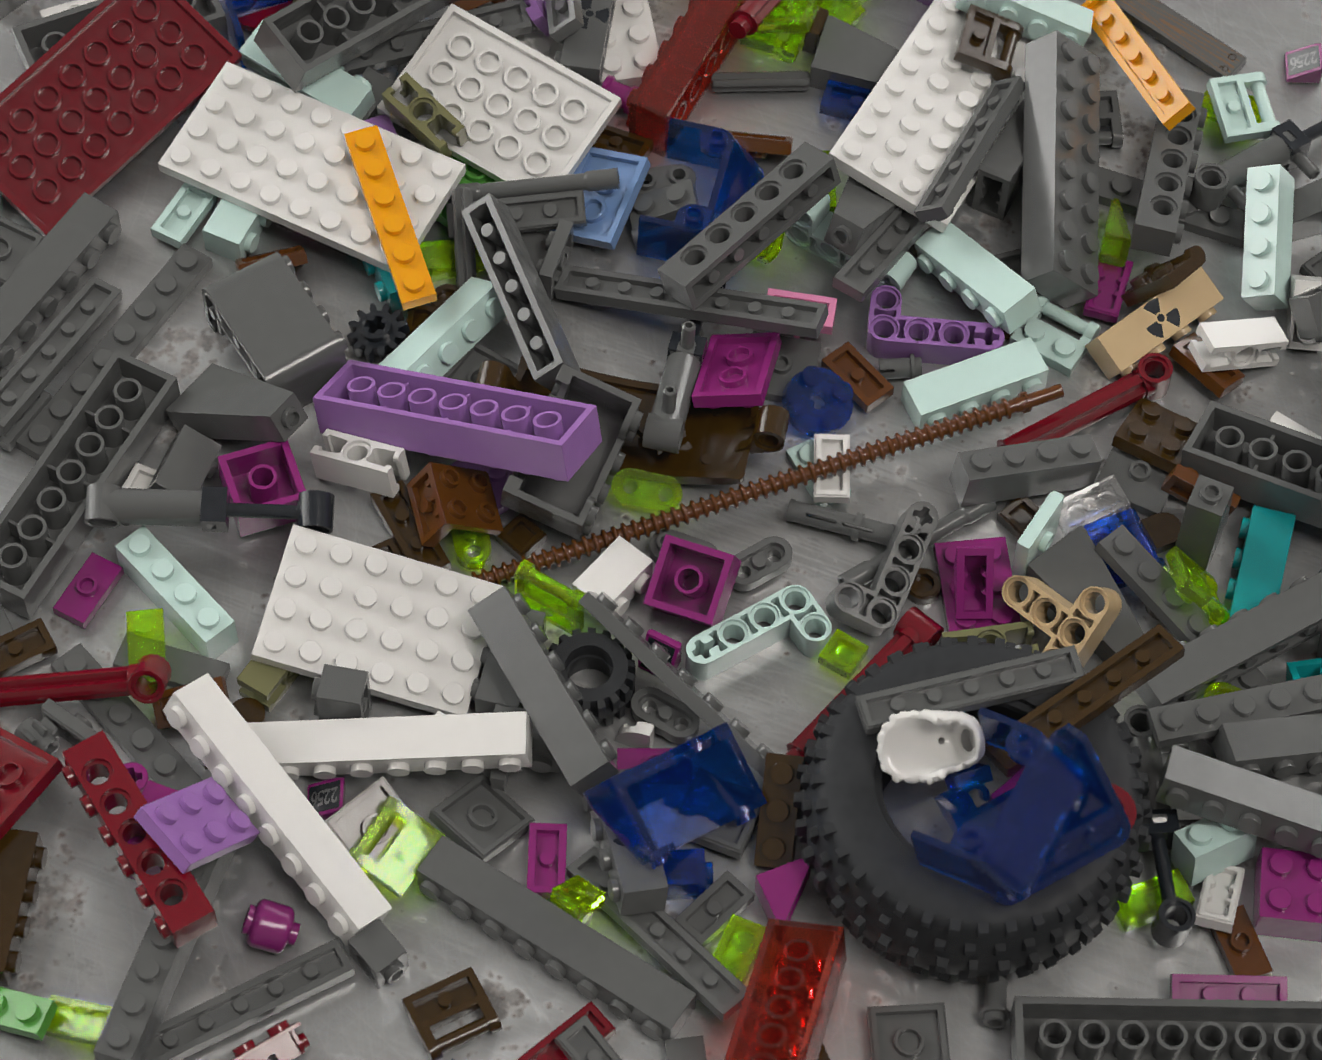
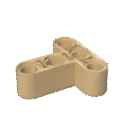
[1002,575,1122,668]

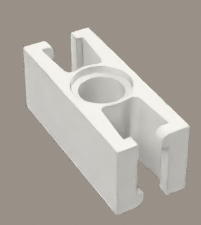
[1188,317,1289,372]
[310,429,410,498]

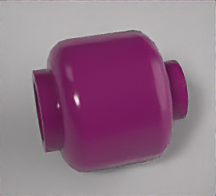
[241,899,301,954]

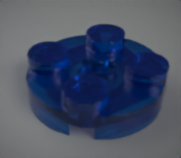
[782,366,854,437]

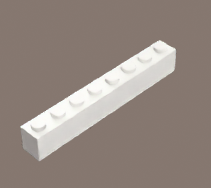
[163,673,392,946]
[248,711,533,781]

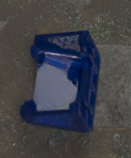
[583,722,767,869]

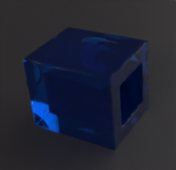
[659,848,713,900]

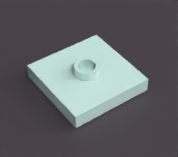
[1011,490,1065,576]

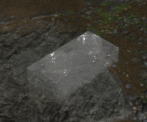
[1058,474,1131,536]

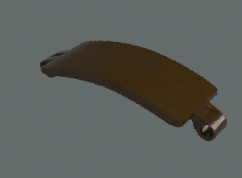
[476,355,790,485]

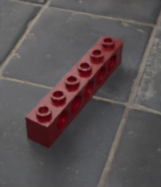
[61,730,218,948]

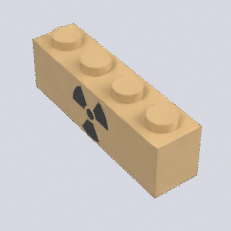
[1085,267,1224,380]

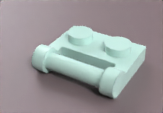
[1206,72,1281,143]
[1009,294,1101,377]

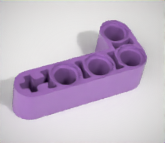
[866,285,1005,365]

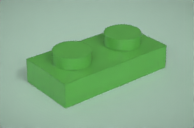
[0,987,58,1041]

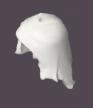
[877,709,985,785]

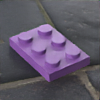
[134,777,260,874]

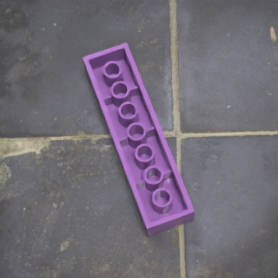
[313,359,602,482]

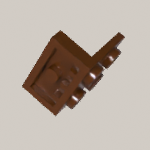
[406,462,503,547]

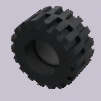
[548,627,636,727]

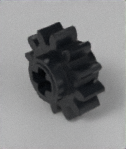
[347,303,410,363]

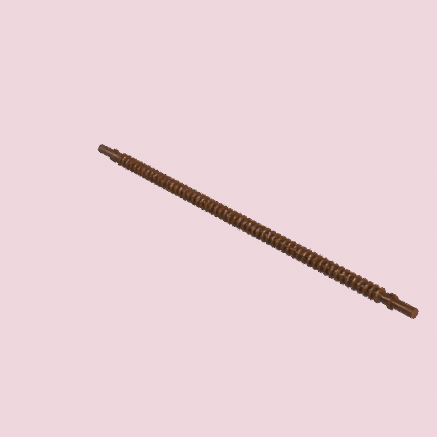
[471,384,1064,585]

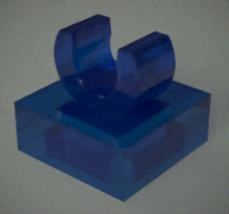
[945,763,994,807]

